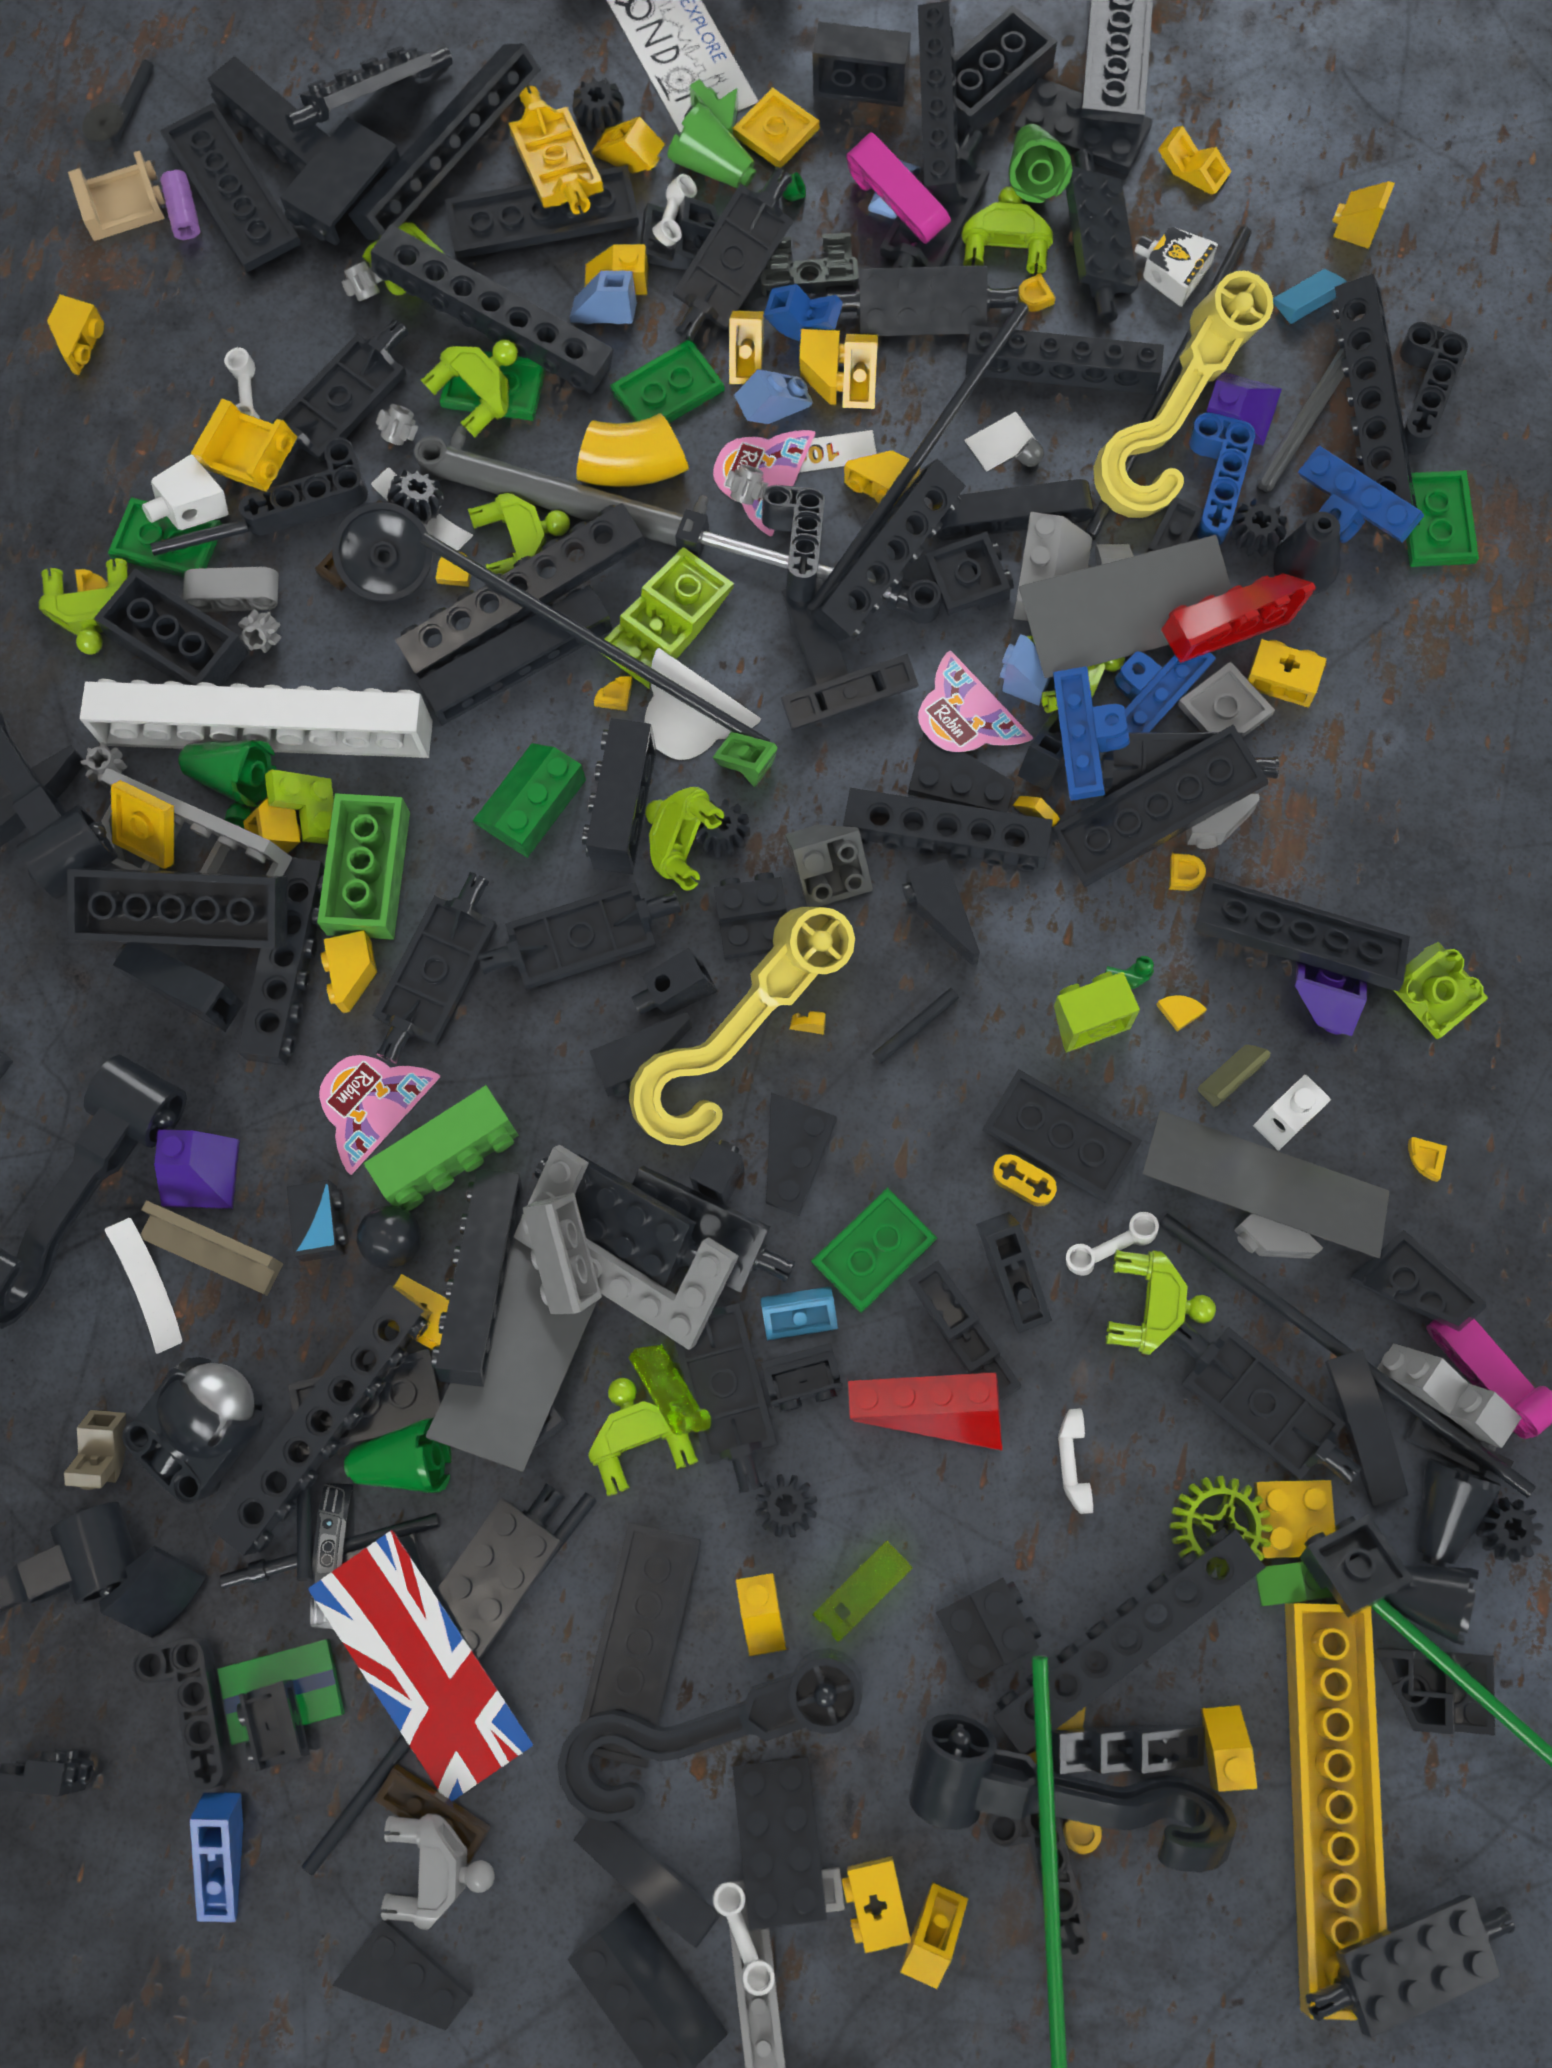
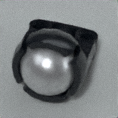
[122,1357,264,1504]

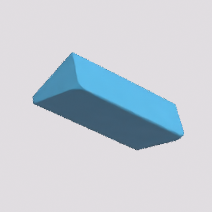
[1273,269,1346,324]
[761,1287,838,1340]

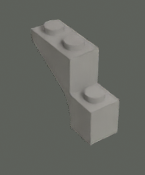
[1377,1343,1522,1448]

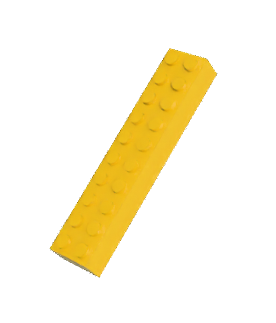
[1285,1603,1387,2020]

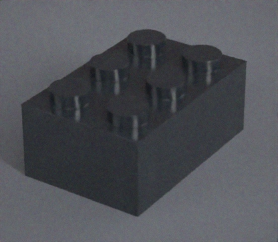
[812,22,911,107]

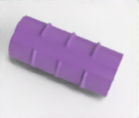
[160,170,200,240]

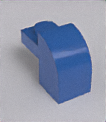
[763,284,843,341]

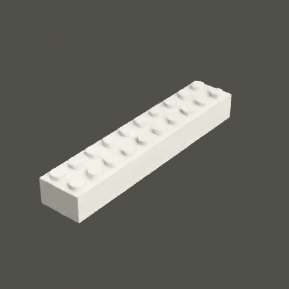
[80,679,433,758]

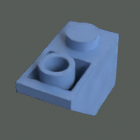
[570,271,637,324]
[734,369,813,424]
[1000,634,1052,706]

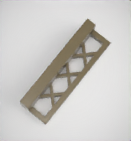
[140,1200,283,1296]

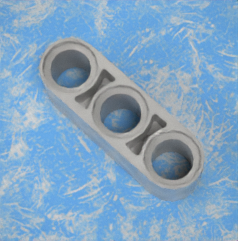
[183,567,279,612]

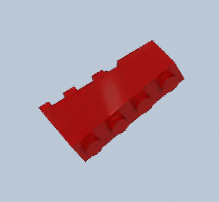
[1161,573,1316,663]
[848,1373,1003,1451]

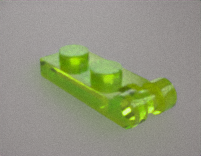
[629,1345,711,1435]
[812,1540,913,1642]

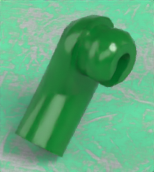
[1105,956,1154,989]

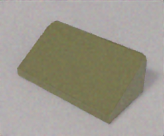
[1198,1044,1271,1107]

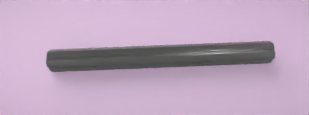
[1256,345,1362,493]

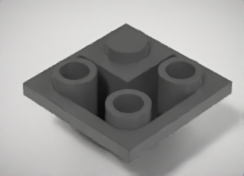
[785,824,873,907]

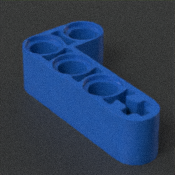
[1189,413,1255,546]

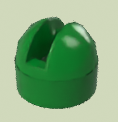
[782,172,806,201]
[224,802,253,829]

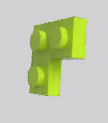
[265,769,334,845]

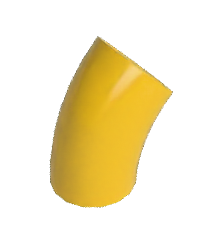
[576,413,689,487]

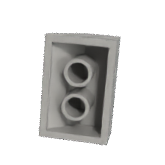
[1013,512,1092,621]
[522,1192,602,1314]

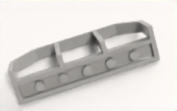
[100,768,292,876]

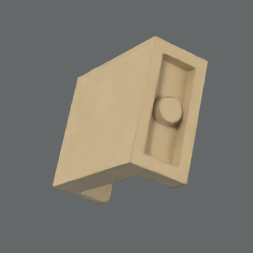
[68,151,165,241]

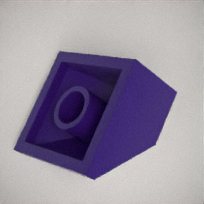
[1206,372,1282,446]
[1295,961,1367,1036]
[154,1130,240,1209]

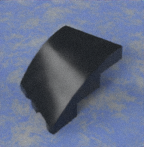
[640,196,719,270]
[1377,1648,1495,1736]

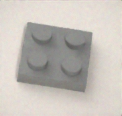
[1177,661,1275,737]

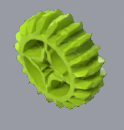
[1169,1476,1273,1577]

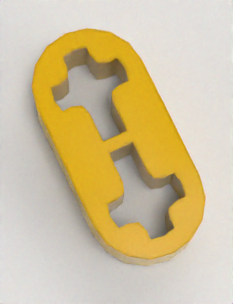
[992,1154,1057,1207]

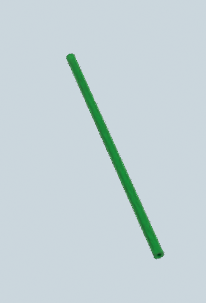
[1371,1599,1552,1767]
[1032,1656,1067,2068]

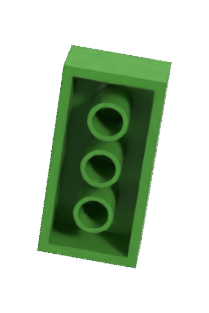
[317,793,410,940]
[363,1085,519,1211]

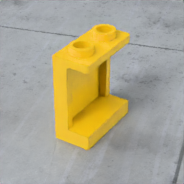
[191,399,297,492]

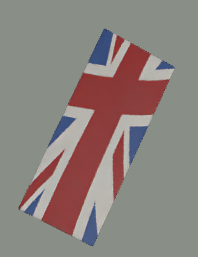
[308,1530,533,1801]

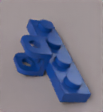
[1298,446,1424,543]
[1114,652,1216,732]
[1053,666,1130,801]

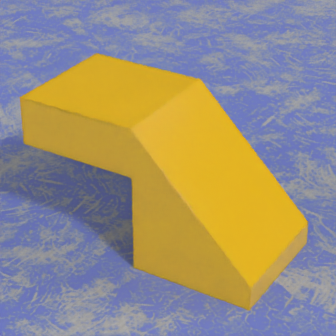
[1158,126,1232,195]

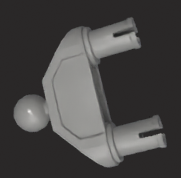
[381,1814,495,1930]

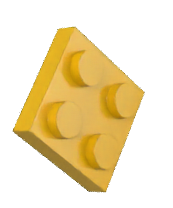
[733,88,820,168]
[111,780,174,869]
[1254,1480,1336,1558]

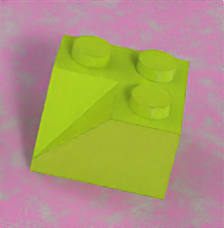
[1054,972,1140,1053]

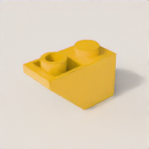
[47,295,105,375]
[799,329,845,405]
[844,450,920,508]
[243,796,301,853]
[321,930,377,1013]

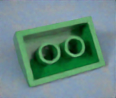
[473,743,586,858]

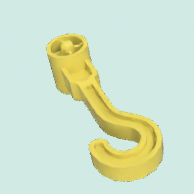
[1093,271,1274,518]
[629,907,855,1146]

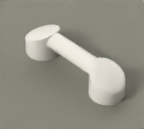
[652,174,697,247]
[224,347,260,419]
[1066,1212,1159,1276]
[1058,1408,1093,1514]
[712,1882,775,1996]

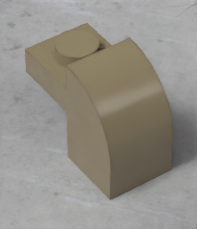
[64,1410,127,1490]

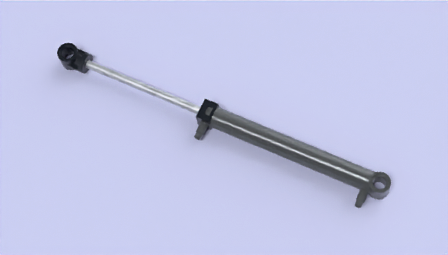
[414,425,941,624]

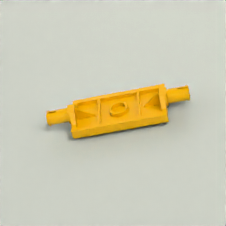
[509,86,604,214]

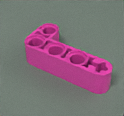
[846,132,951,244]
[1426,1319,1552,1439]

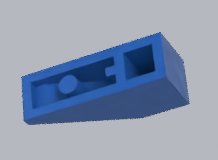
[190,1792,243,1922]

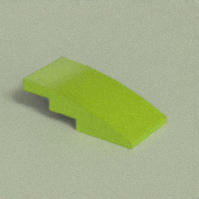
[599,547,734,689]

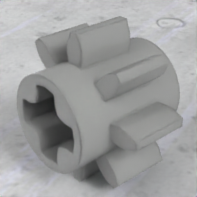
[341,261,382,301]
[376,404,418,445]
[725,464,768,505]
[238,609,281,653]
[81,742,127,787]

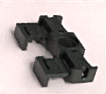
[761,233,859,296]

